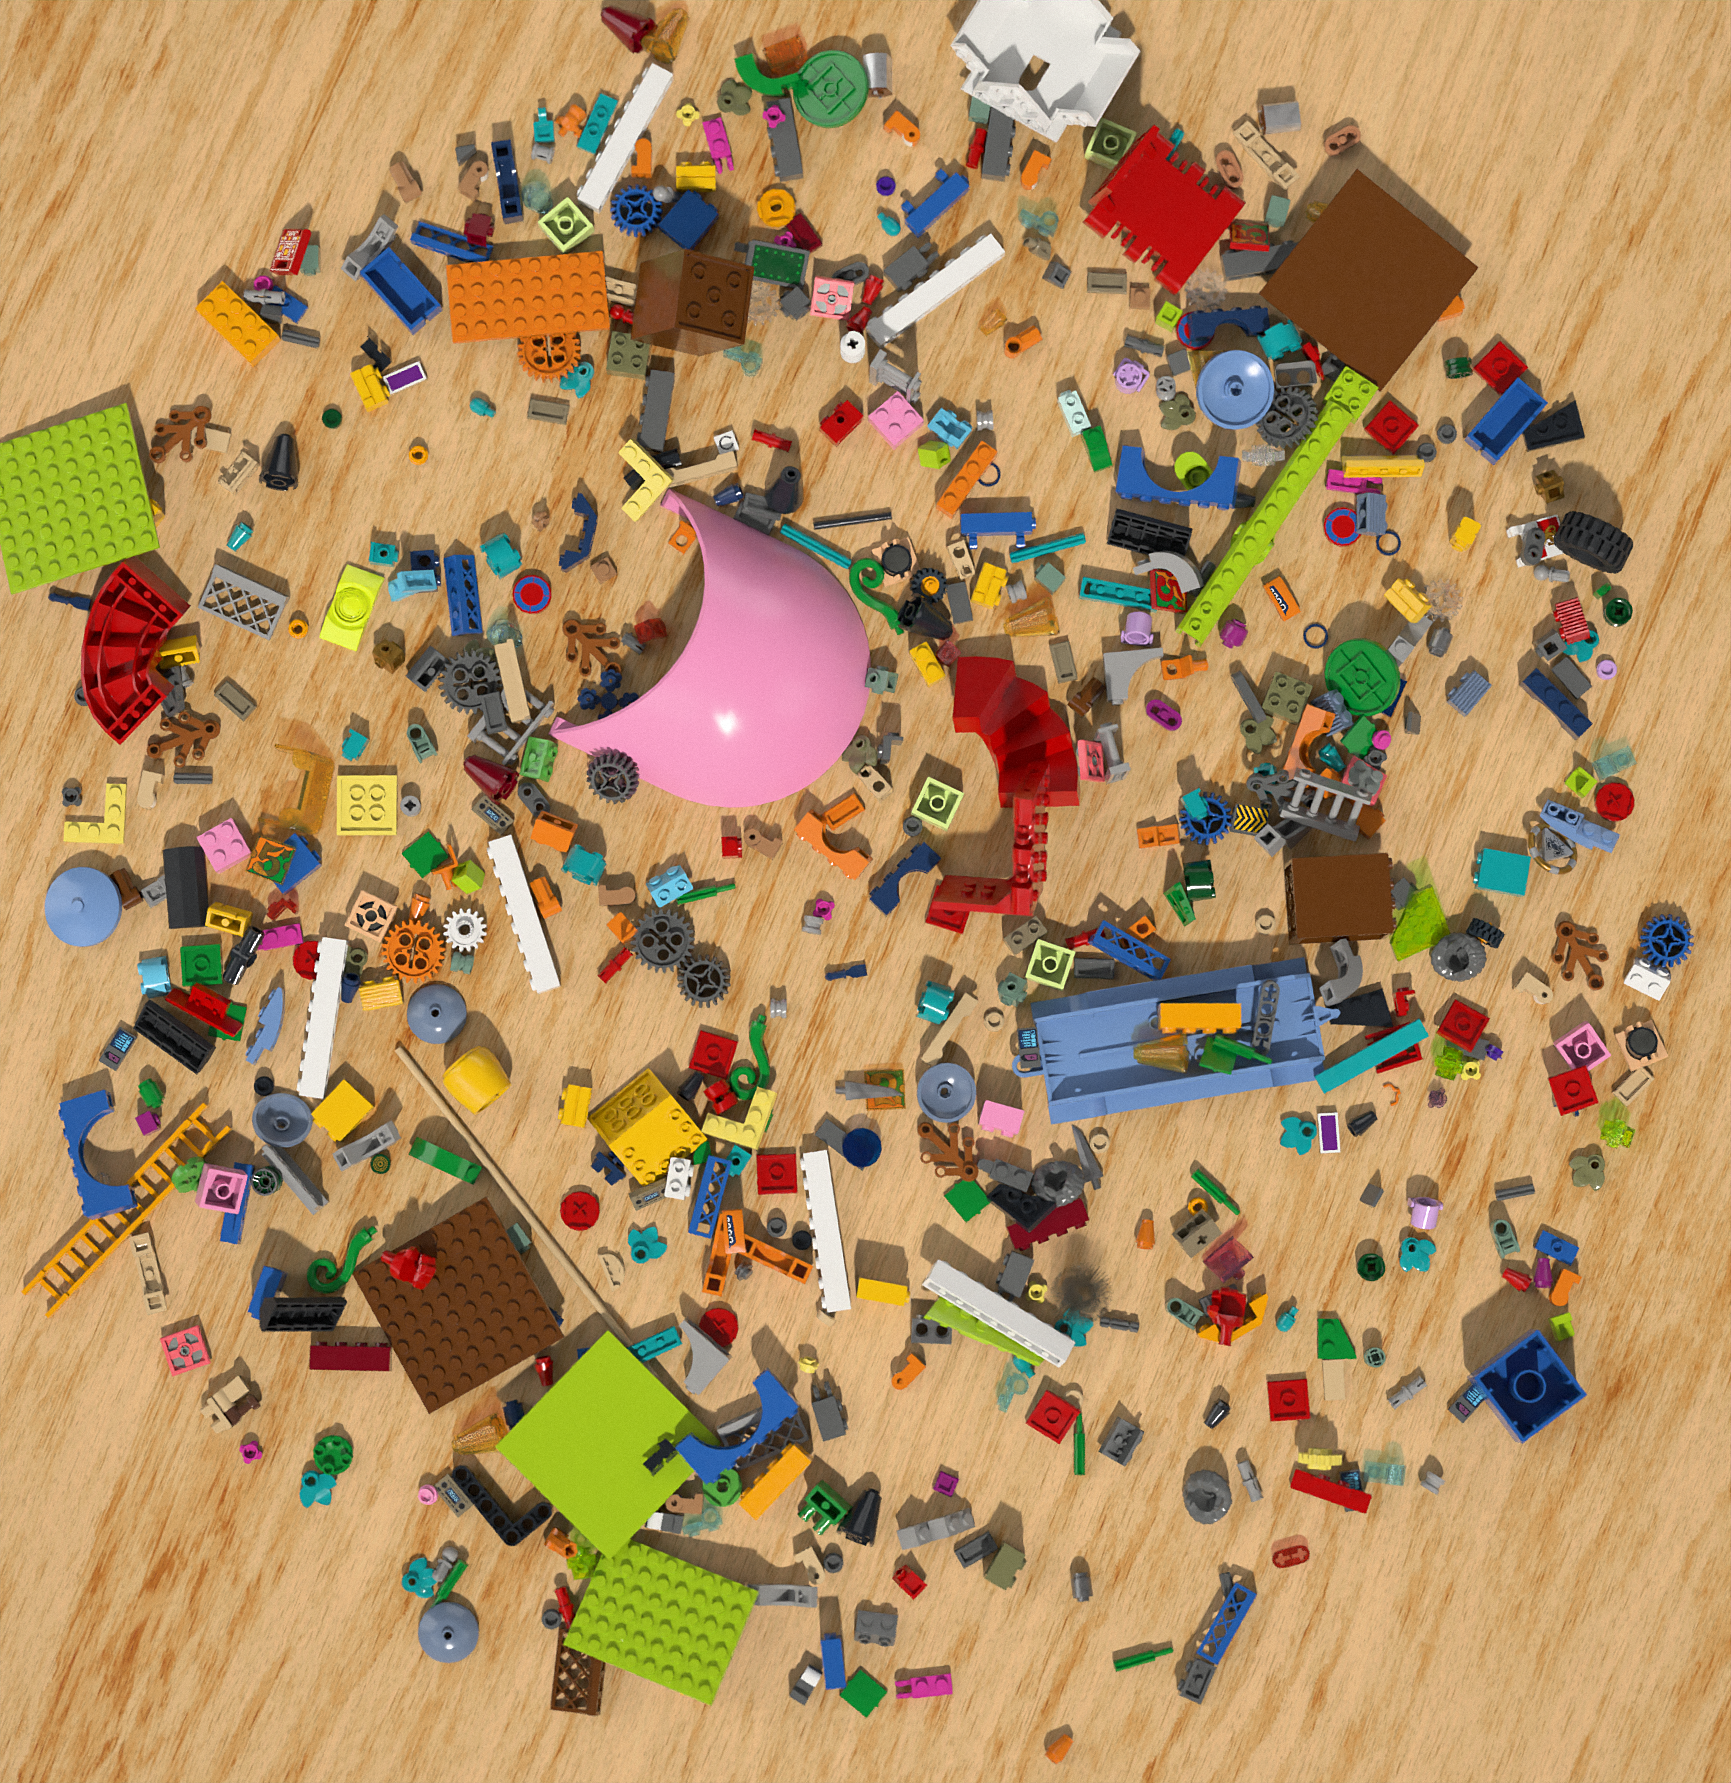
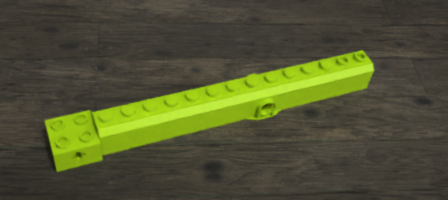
[1175,366,1379,648]

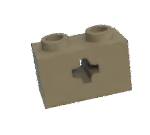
[1003,916,1048,956]
[1172,1209,1222,1258]

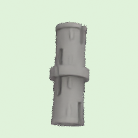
[244,289,285,305]
[1387,1376,1427,1410]
[1236,1460,1263,1502]

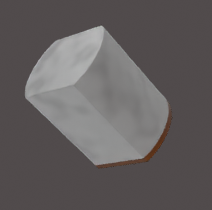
[863,53,892,99]
[1257,101,1301,135]

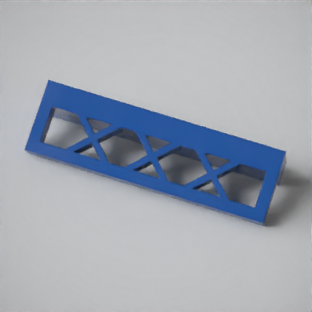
[410,221,493,263]
[443,555,483,636]
[1087,920,1171,981]
[688,1154,732,1239]
[220,1162,255,1244]
[1196,1582,1257,1665]

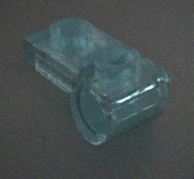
[1018,209,1059,237]
[723,347,763,377]
[1591,746,1637,781]
[996,1372,1029,1413]
[1363,1461,1406,1486]
[682,1507,723,1537]

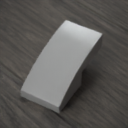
[140,875,167,909]

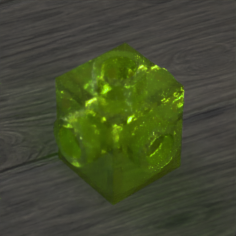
[1433,1045,1464,1081]
[1599,1119,1635,1149]
[566,1546,597,1580]

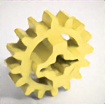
[1298,1448,1342,1470]

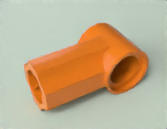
[1004,325,1043,359]
[529,876,562,919]
[543,1527,578,1559]

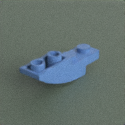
[1540,800,1620,853]
[245,987,285,1065]

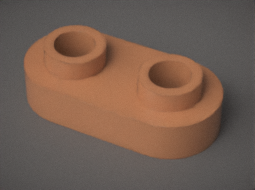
[1324,125,1361,156]
[1215,151,1244,189]

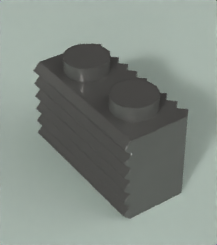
[405,646,450,692]

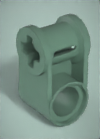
[407,724,438,763]
[1489,1219,1520,1259]
[1165,1297,1204,1331]

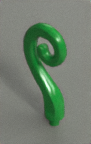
[849,558,905,636]
[729,1014,770,1100]
[307,1225,378,1294]

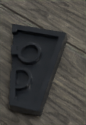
[1522,400,1585,452]
[1324,989,1394,1027]
[986,1183,1057,1233]

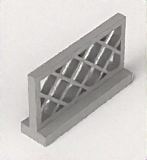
[198,564,290,640]
[262,1144,329,1215]
[716,1406,810,1472]

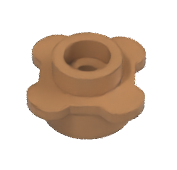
[532,511,550,532]

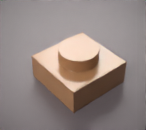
[1130,288,1150,310]
[590,557,617,585]

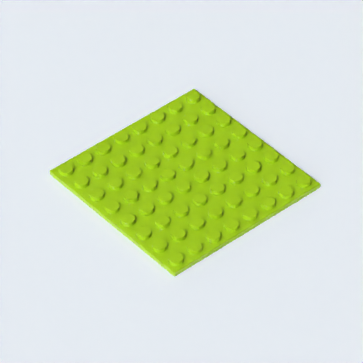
[0,403,160,595]
[495,1330,721,1560]

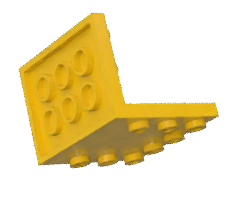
[587,1068,708,1187]

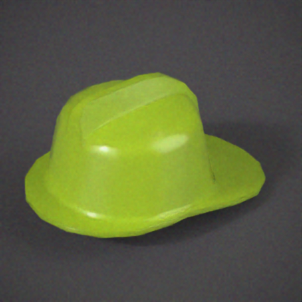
[1175,452,1213,491]

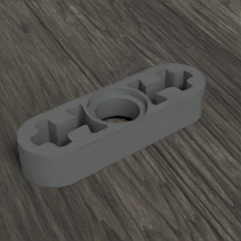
[1230,671,1267,724]

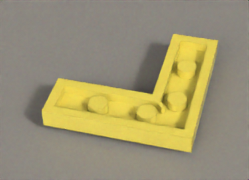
[618,438,675,522]
[64,784,127,844]
[701,1087,777,1150]

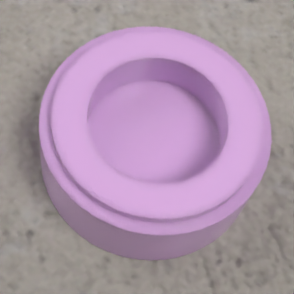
[1596,660,1617,680]

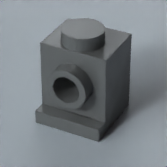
[1534,628,1567,661]

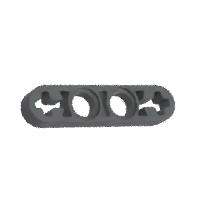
[1250,980,1280,1056]

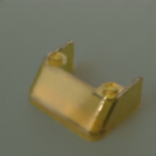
[258,743,335,835]

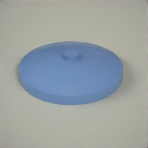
[1196,350,1274,430]
[45,867,122,947]

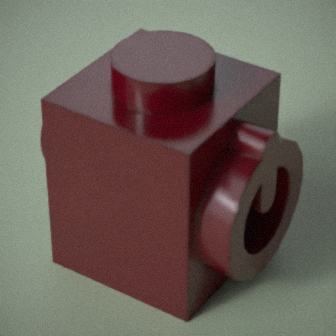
[464,213,495,247]

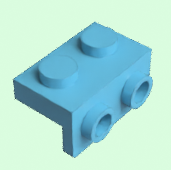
[646,865,693,907]

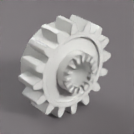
[443,908,487,952]

